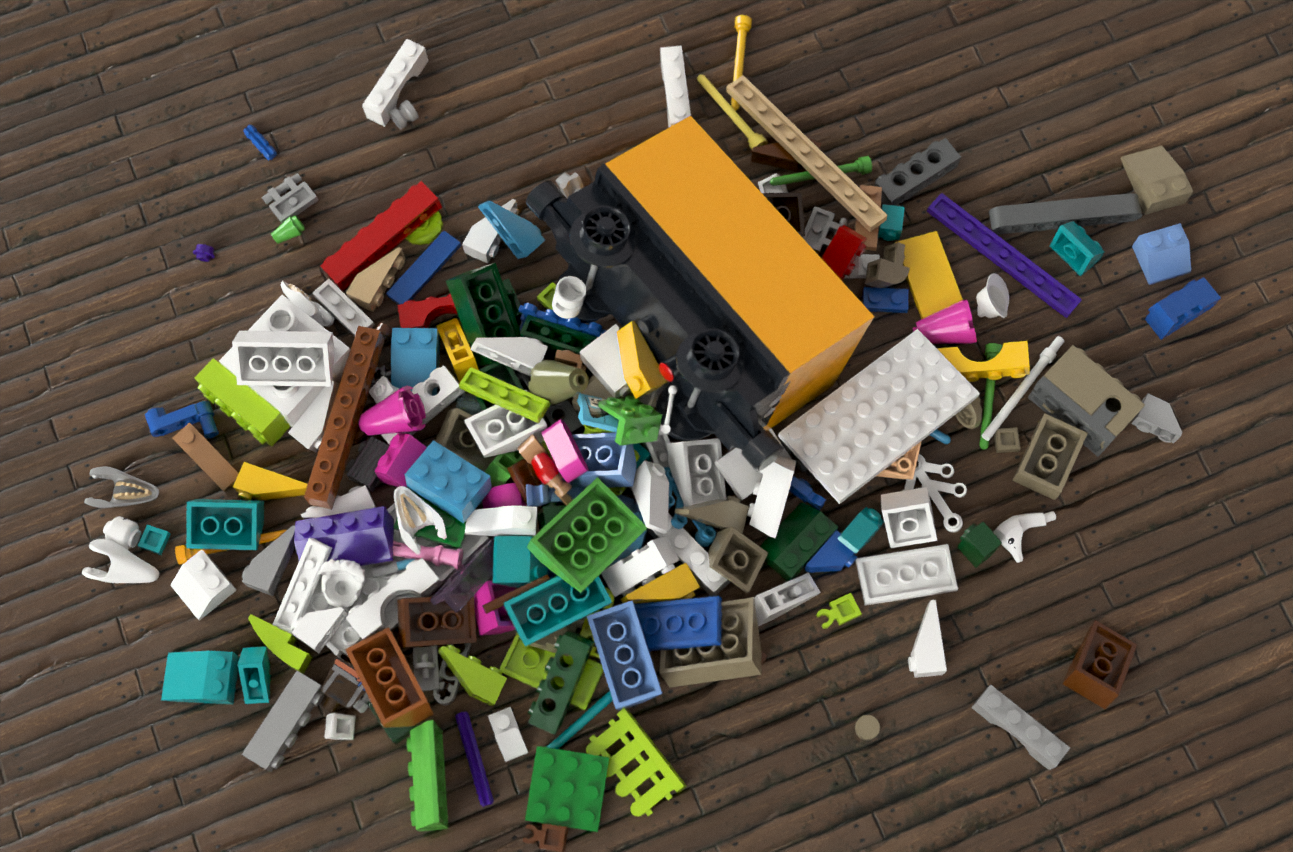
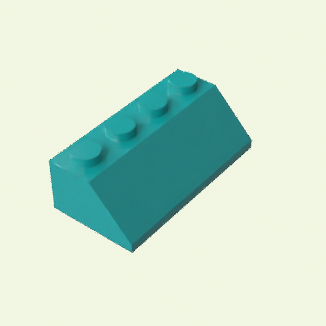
[504,576,612,647]

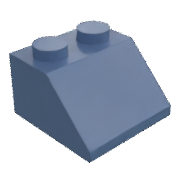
[1132,223,1191,285]

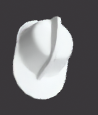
[976,273,1009,318]

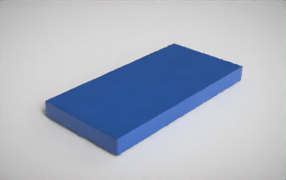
[634,596,722,651]

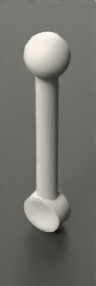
[661,385,677,434]

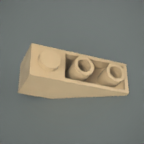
[346,247,405,312]

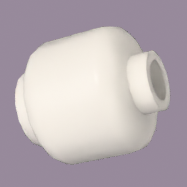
[103,516,141,550]

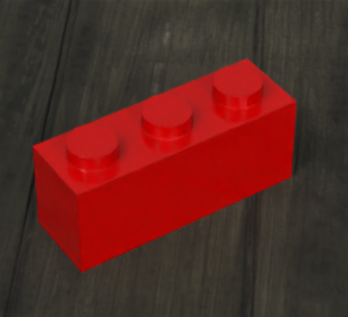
[821,225,867,281]

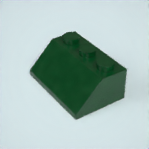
[760,502,838,582]

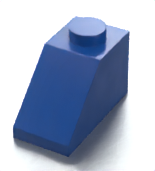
[805,530,858,573]

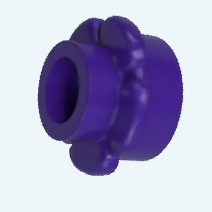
[193,244,215,262]

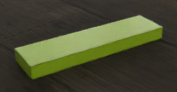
[459,367,550,423]

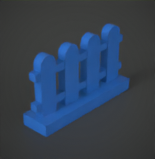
[519,303,607,337]

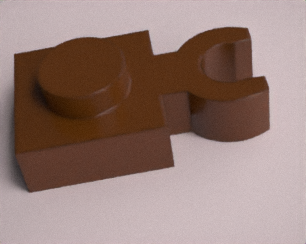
[523,823,569,852]

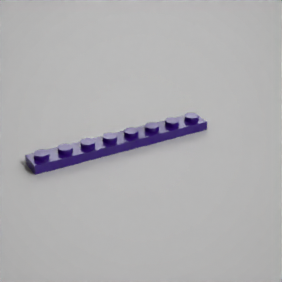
[927,193,1082,318]

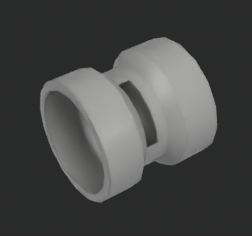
[389,100,419,130]

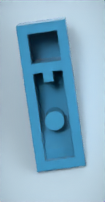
[478,201,545,259]

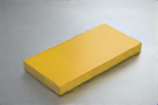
[895,231,963,319]

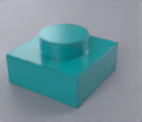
[138,525,171,555]

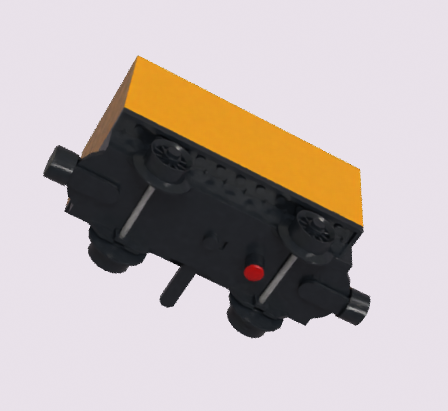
[526,116,874,471]

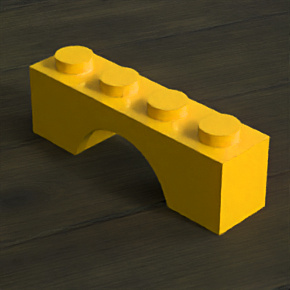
[938,341,1030,382]

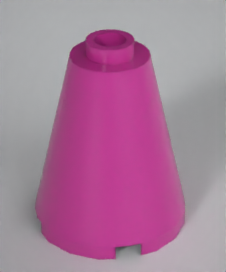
[913,299,977,344]
[358,386,426,435]

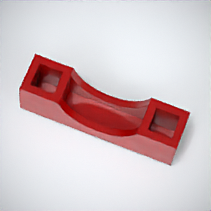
[398,294,458,328]

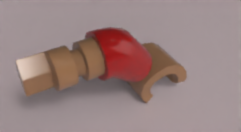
[517,434,574,506]

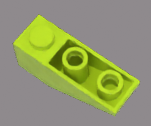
[438,645,507,706]

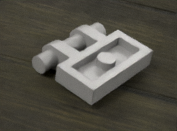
[261,173,318,223]
[802,206,849,254]

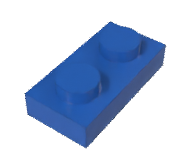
[863,287,908,313]

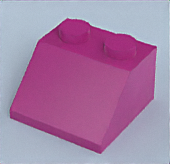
[374,433,427,488]
[470,581,517,635]

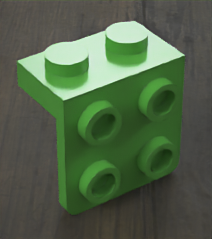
[598,395,662,446]

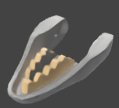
[84,466,159,508]

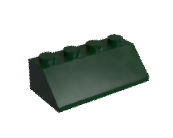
[446,263,521,365]

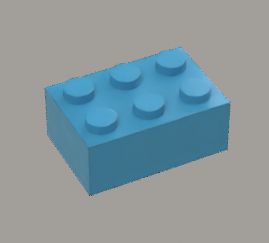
[405,440,491,523]

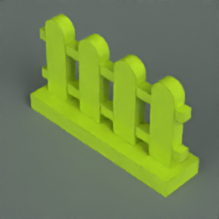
[586,708,687,816]

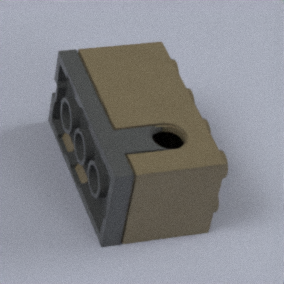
[1028,345,1145,457]

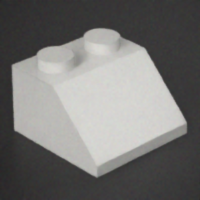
[881,487,937,548]
[171,549,237,621]

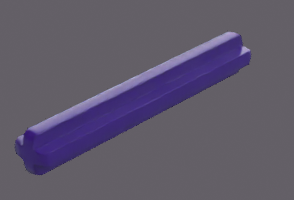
[455,712,494,807]

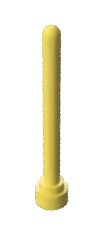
[697,74,768,149]

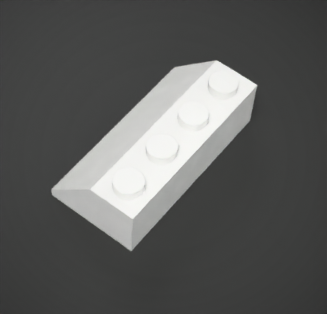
[232,331,334,386]

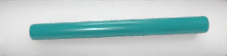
[547,691,613,749]

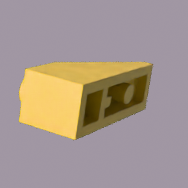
[436,318,479,383]
[617,321,668,399]
[233,462,308,501]
[621,562,700,603]

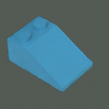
[391,328,441,396]

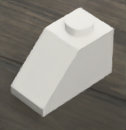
[292,607,348,653]

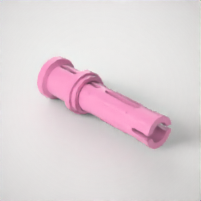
[393,541,463,569]

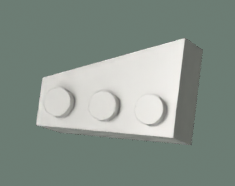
[601,536,680,597]

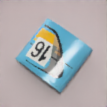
[577,393,619,432]

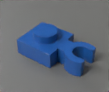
[789,477,826,511]

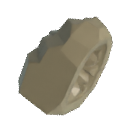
[955,397,982,429]

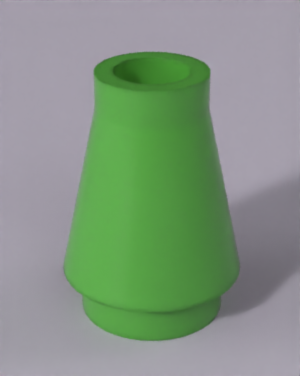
[271,215,305,244]

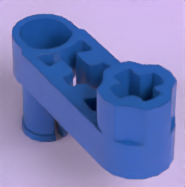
[145,401,219,439]

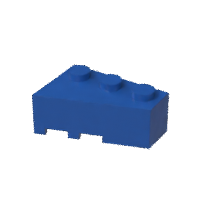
[1145,277,1221,340]

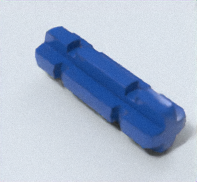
[244,125,277,160]

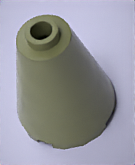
[528,360,588,406]

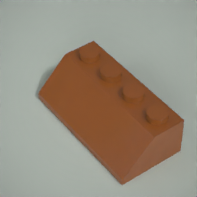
[345,627,434,728]

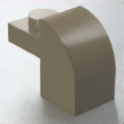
[865,242,910,288]

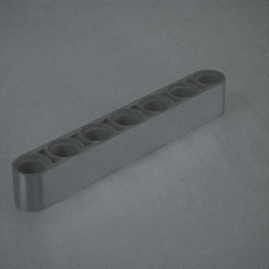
[989,193,1142,234]

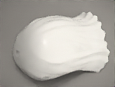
[319,559,365,608]

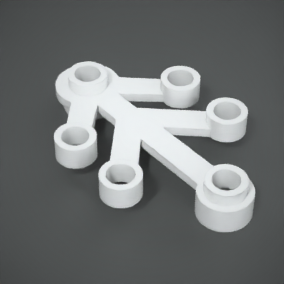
[902,454,967,533]

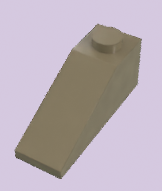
[674,496,749,533]

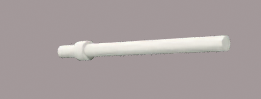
[982,336,1064,441]

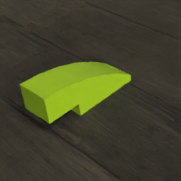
[248,614,313,674]

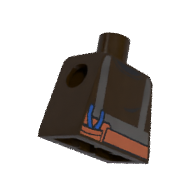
[321,650,366,713]

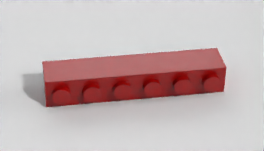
[321,181,442,292]

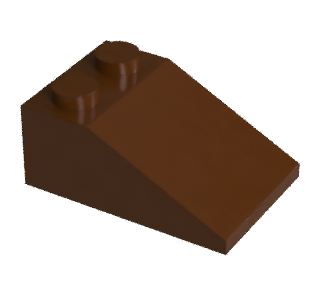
[397,595,476,648]
[1063,620,1137,709]

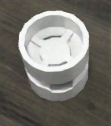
[552,276,586,319]

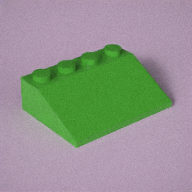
[526,477,647,593]
[407,720,449,832]

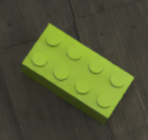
[194,358,290,447]

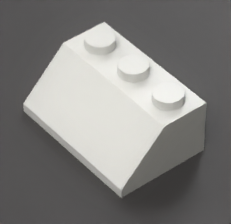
[747,456,796,538]

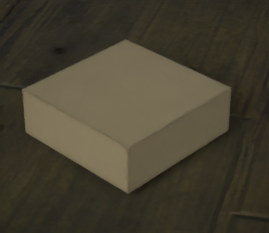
[994,427,1021,453]

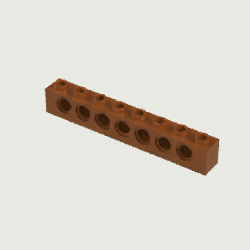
[304,326,385,510]

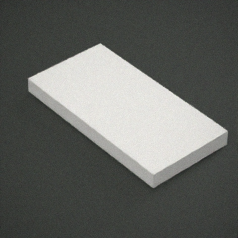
[856,544,958,606]

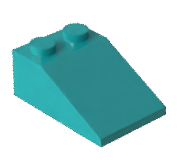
[161,651,240,705]

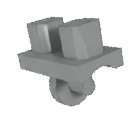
[556,172,584,198]
[413,645,440,691]

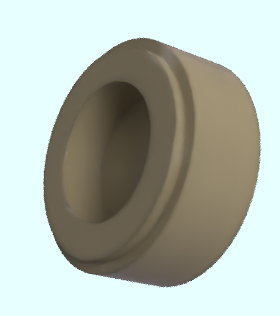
[855,715,880,740]

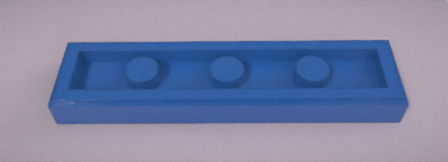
[386,231,461,305]

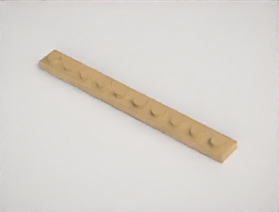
[727,75,887,232]

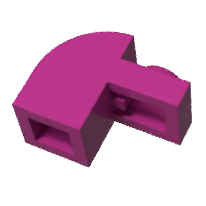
[482,483,527,509]

